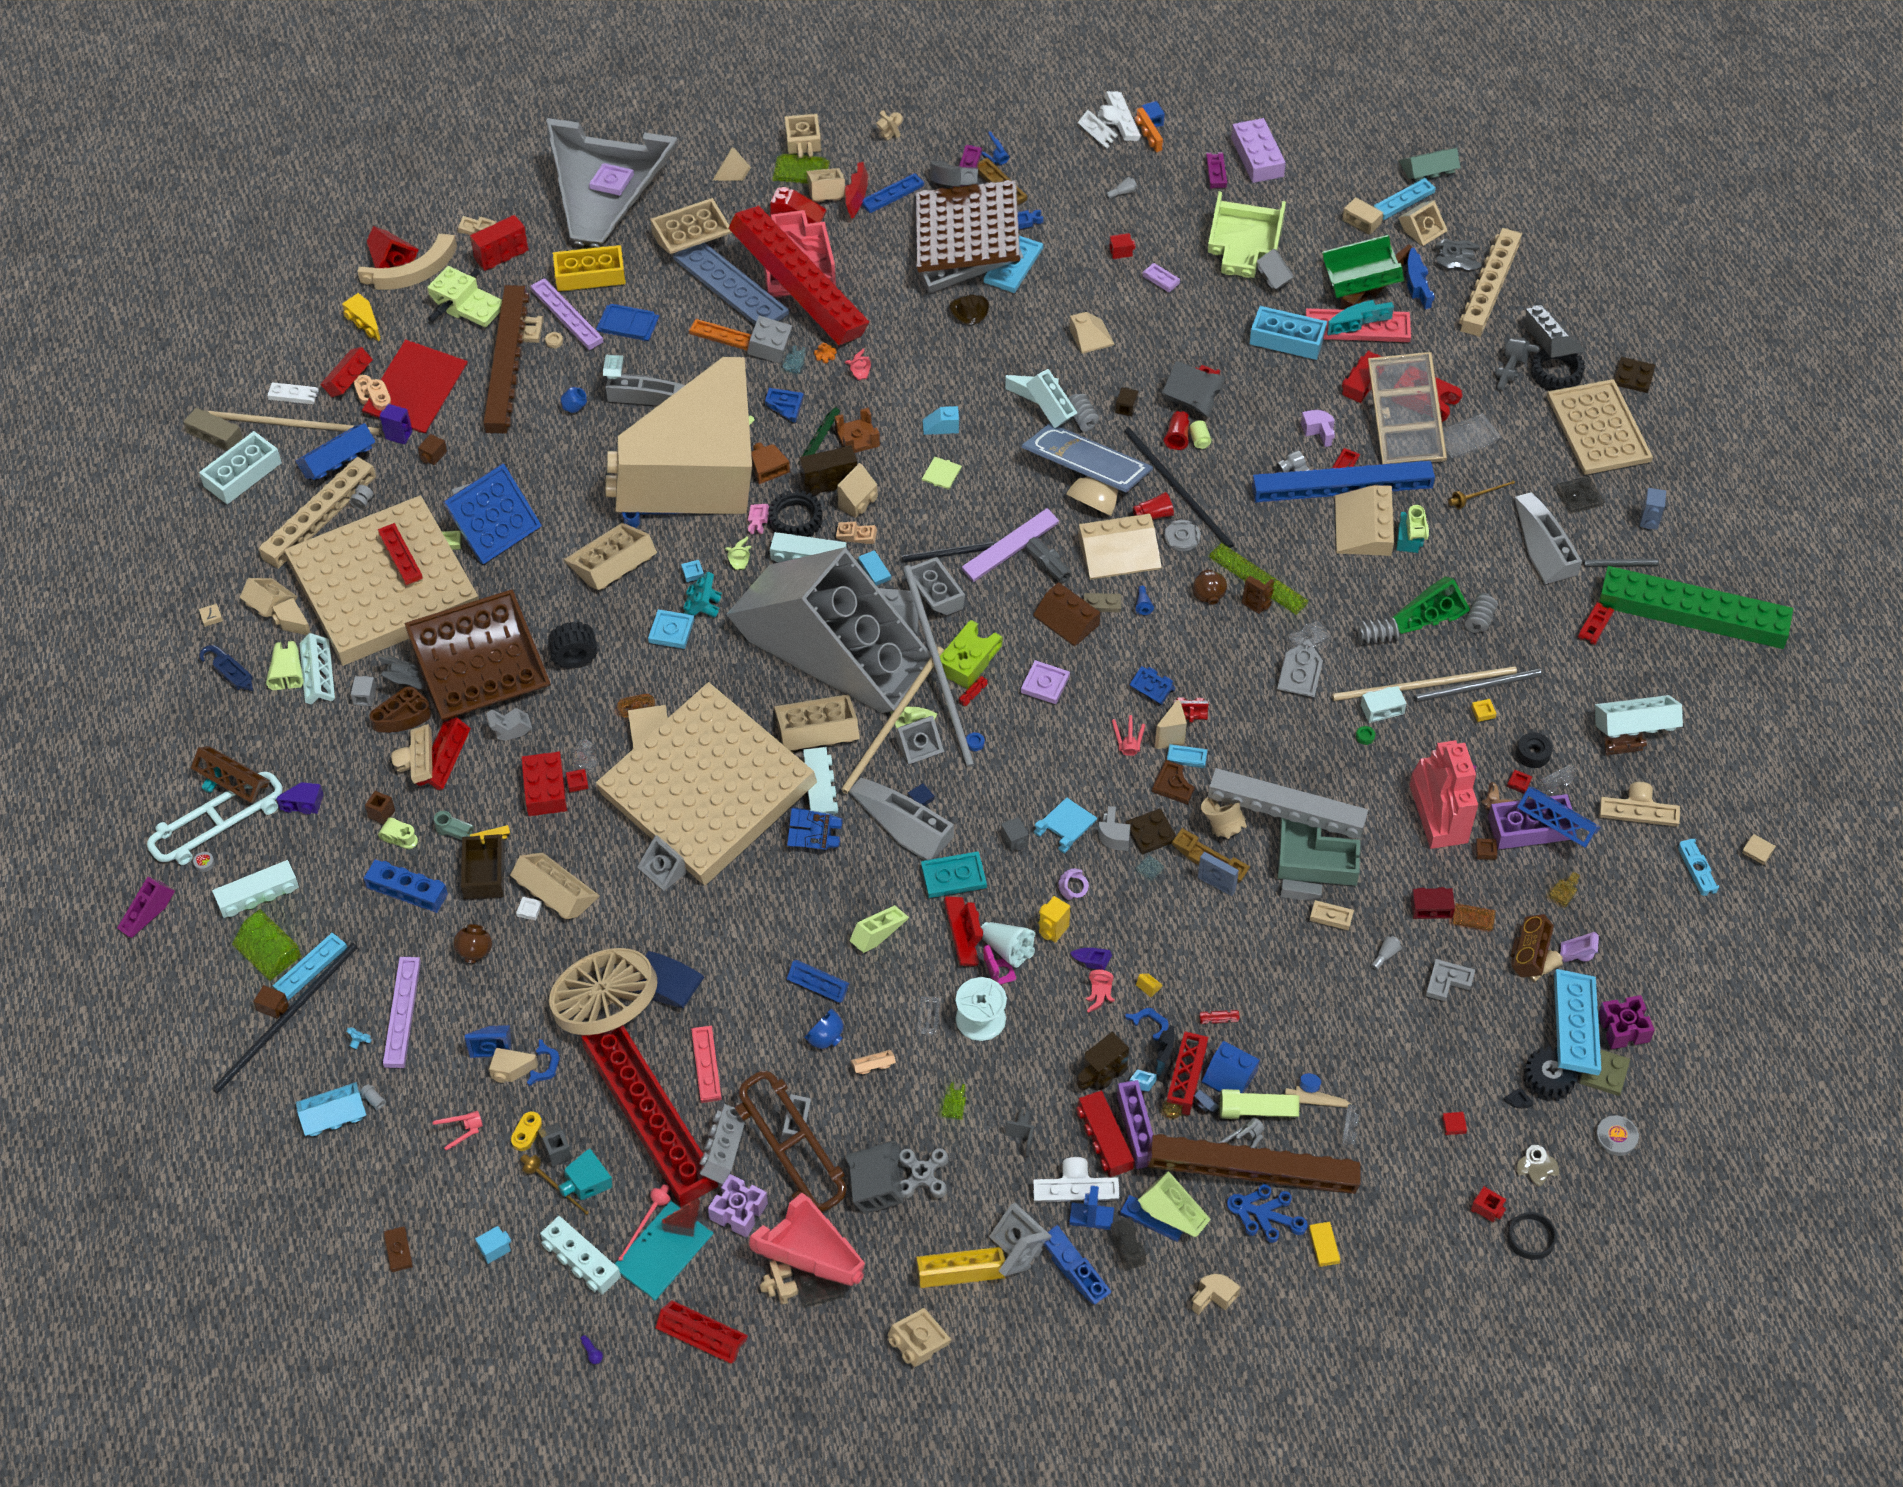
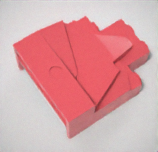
[763,210,836,297]
[1409,740,1478,849]

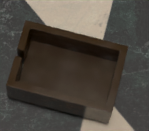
[799,445,858,495]
[461,834,505,899]

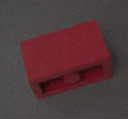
[1410,887,1455,919]

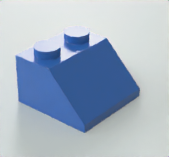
[1202,1041,1260,1093]

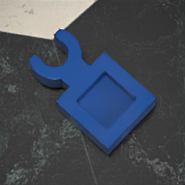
[1018,210,1043,229]

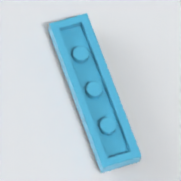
[1374,178,1436,220]
[273,933,347,1001]

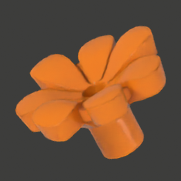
[814,343,837,363]

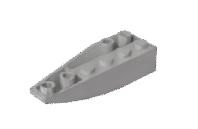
[916,250,1023,294]
[606,374,685,406]
[1514,492,1582,584]
[849,778,954,860]

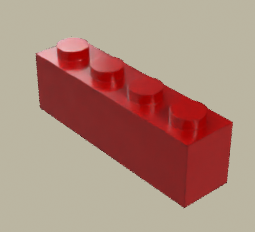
[1076,1090,1134,1178]

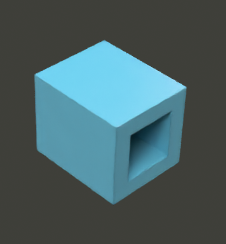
[475,1226,511,1264]

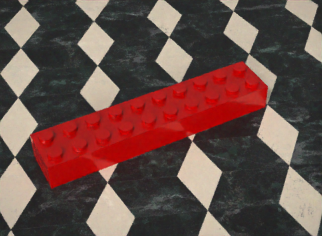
[728,205,869,345]
[581,1025,718,1207]

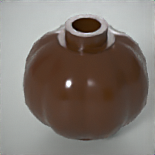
[1192,570,1227,605]
[453,924,492,963]

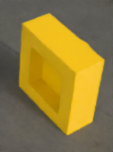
[1471,699,1497,722]

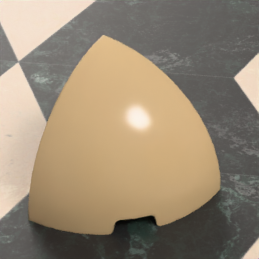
[1067,476,1117,516]

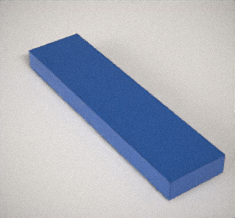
[861,173,924,213]

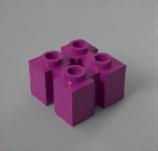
[1598,995,1655,1049]

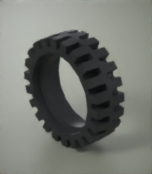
[1531,348,1585,391]
[769,490,823,537]

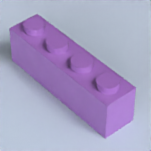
[1117,1080,1153,1169]

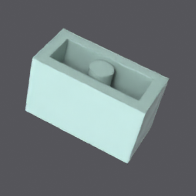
[1361,686,1407,723]

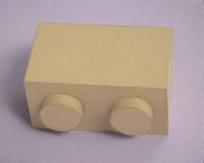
[1342,197,1383,235]

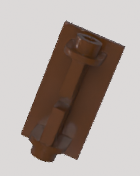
[1604,732,1647,756]

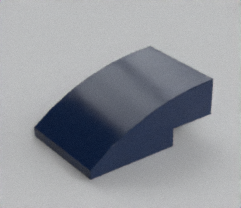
[635,951,704,1008]

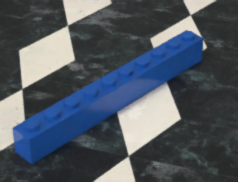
[1252,461,1435,502]

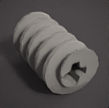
[1068,394,1100,432]
[1465,593,1498,633]
[1358,618,1399,645]

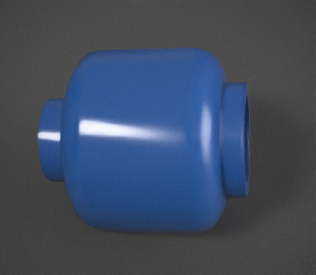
[560,387,587,413]

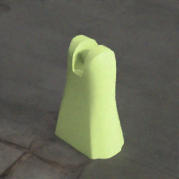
[266,641,304,690]

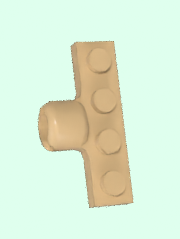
[391,724,432,783]
[1599,782,1680,827]

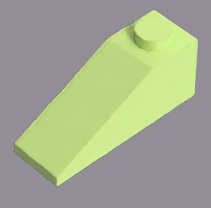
[850,905,909,953]

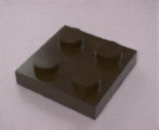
[1615,356,1656,393]
[1125,808,1176,855]

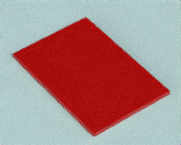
[362,339,468,434]

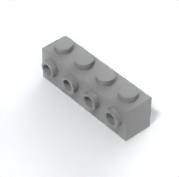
[699,1104,745,1184]

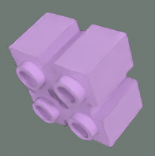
[708,1174,768,1238]

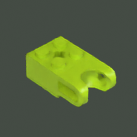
[939,620,1003,689]

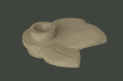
[1517,1145,1559,1187]

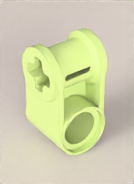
[1406,505,1429,540]
[378,818,418,849]

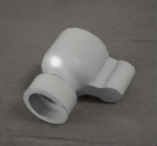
[1276,450,1310,473]

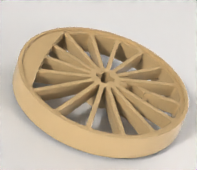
[549,948,657,1035]

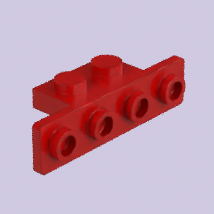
[944,896,983,966]

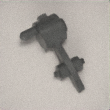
[1495,338,1541,390]

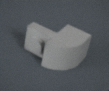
[486,708,532,741]
[1098,806,1130,851]

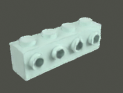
[540,1216,621,1295]

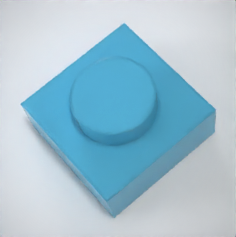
[681,560,704,582]
[1129,1069,1156,1092]

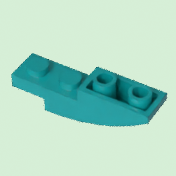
[1327,300,1394,335]

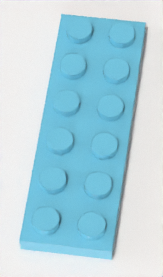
[1554,969,1601,1075]

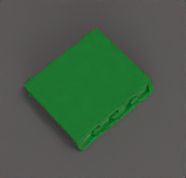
[1322,235,1404,298]

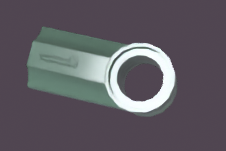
[434,811,474,840]

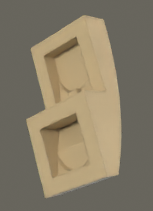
[458,216,496,235]

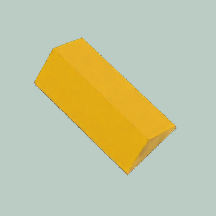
[916,1247,1006,1288]

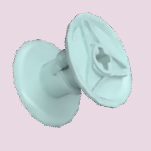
[955,977,1007,1041]

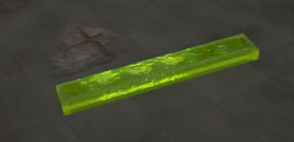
[1210,543,1308,615]

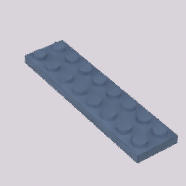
[673,242,789,325]

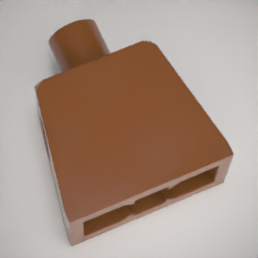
[751,442,790,484]

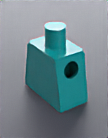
[558,1148,612,1200]

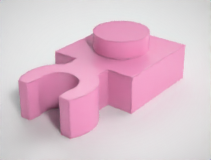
[748,504,769,534]

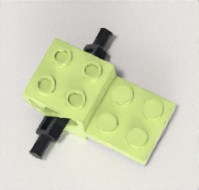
[427,266,502,327]

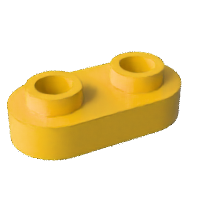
[511,1112,542,1151]

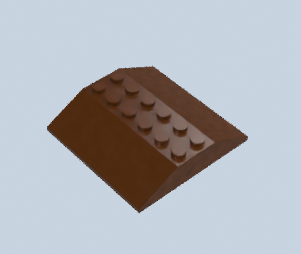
[404,589,551,721]

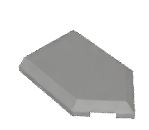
[1277,639,1323,697]

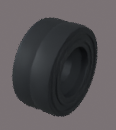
[1516,732,1553,768]

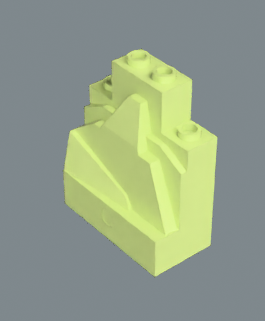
[1208,192,1286,278]

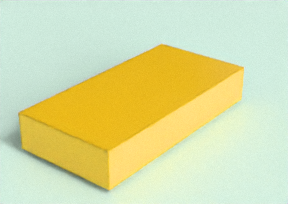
[1309,1222,1340,1267]

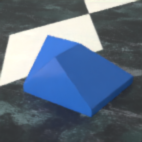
[465,1025,511,1058]

